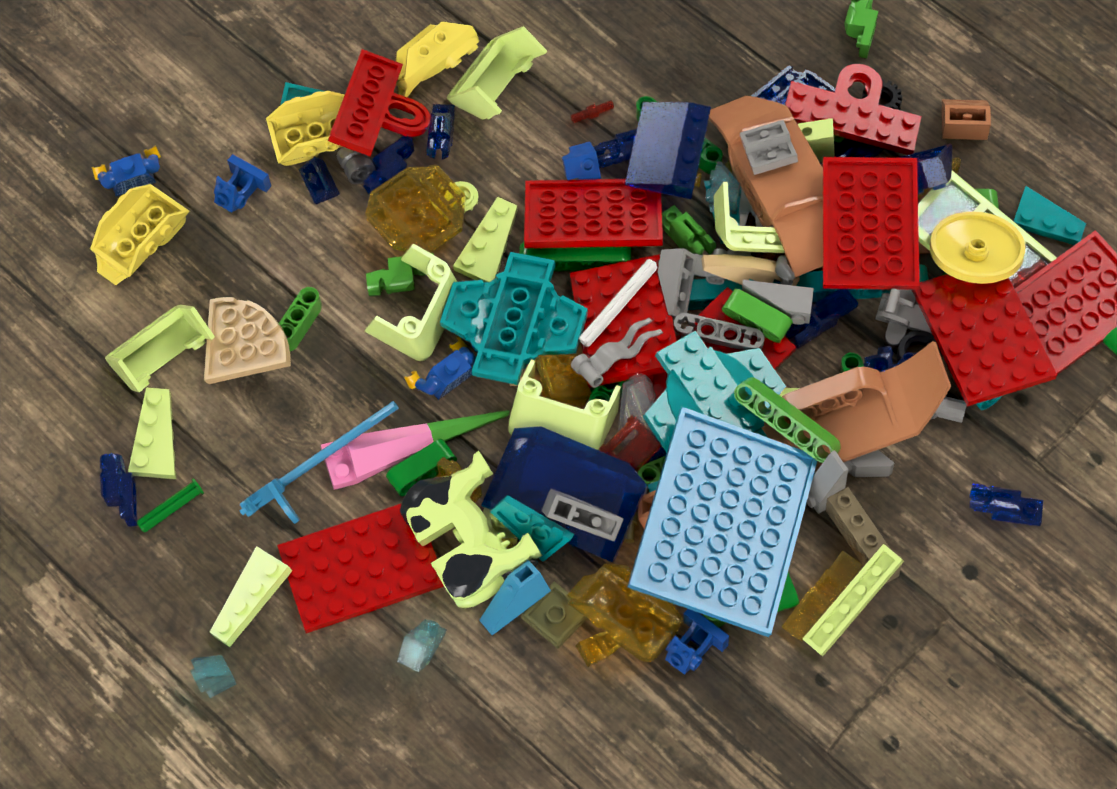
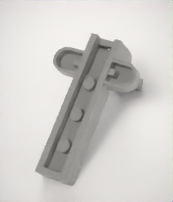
[875,288,932,346]

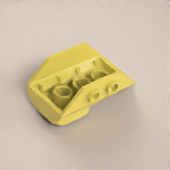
[396,22,479,97]
[266,91,344,166]
[90,184,190,285]

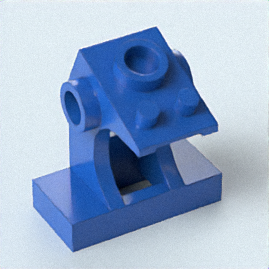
[214,154,271,213]
[665,609,729,675]

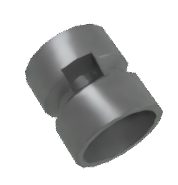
[336,147,376,184]

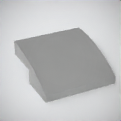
[739,120,798,175]

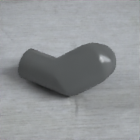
[775,255,795,285]

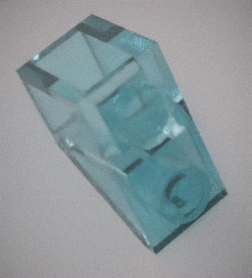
[706,161,741,215]
[397,619,447,672]
[190,655,236,698]

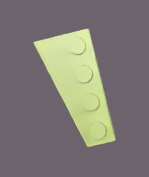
[453,197,518,283]
[128,387,176,479]
[210,546,292,647]

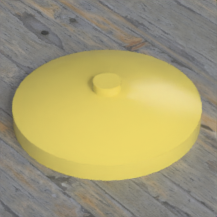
[930,211,1026,284]

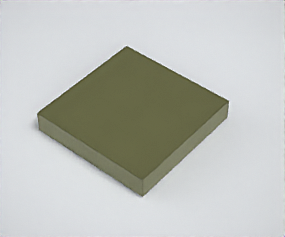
[521,581,591,649]

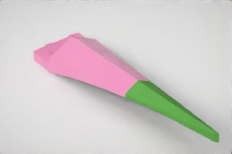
[321,410,510,490]

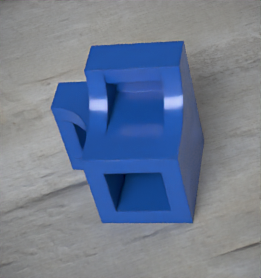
[562,142,601,180]

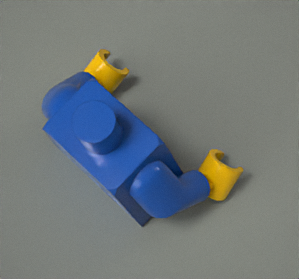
[92,145,161,196]
[404,337,476,400]

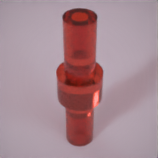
[570,100,614,123]
[1011,260,1046,289]

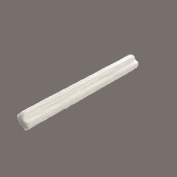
[579,259,658,347]

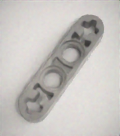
[674,313,764,351]

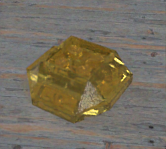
[365,165,466,253]

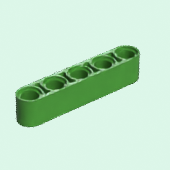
[734,377,841,463]

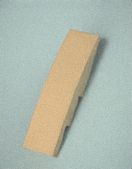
[701,254,800,286]

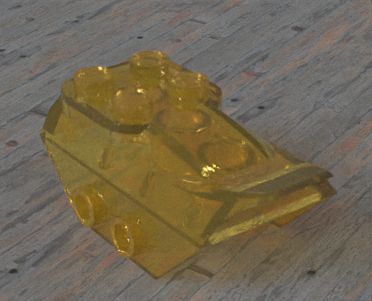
[567,564,684,662]

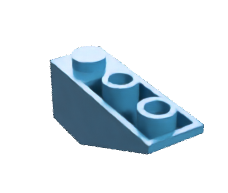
[479,560,551,635]

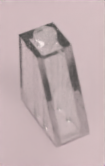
[617,374,657,448]

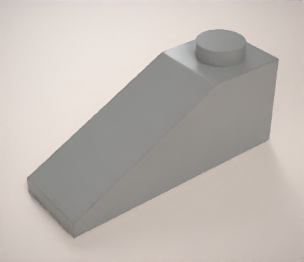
[658,248,697,322]
[742,280,814,325]
[807,450,848,514]
[542,489,623,541]

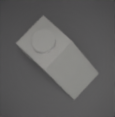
[843,450,894,477]

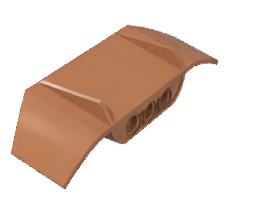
[703,96,823,277]
[762,341,951,473]

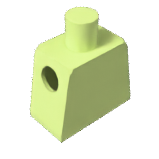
[798,119,835,163]

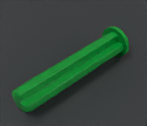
[137,478,204,532]

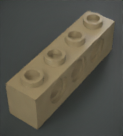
[826,487,902,584]

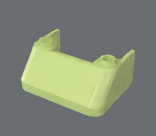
[447,26,547,120]
[714,182,785,253]
[365,244,457,361]
[105,305,215,392]
[508,359,621,459]

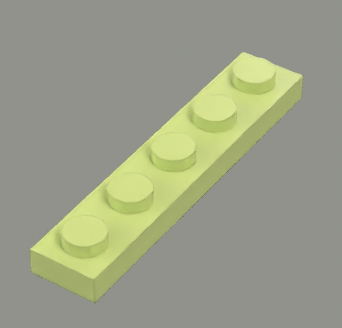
[803,544,904,656]

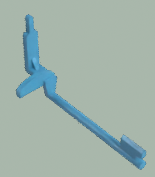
[239,401,399,524]

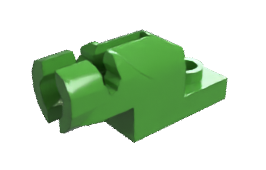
[844,0,878,58]
[662,205,716,255]
[366,253,434,296]

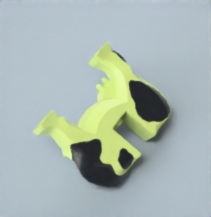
[400,451,542,608]

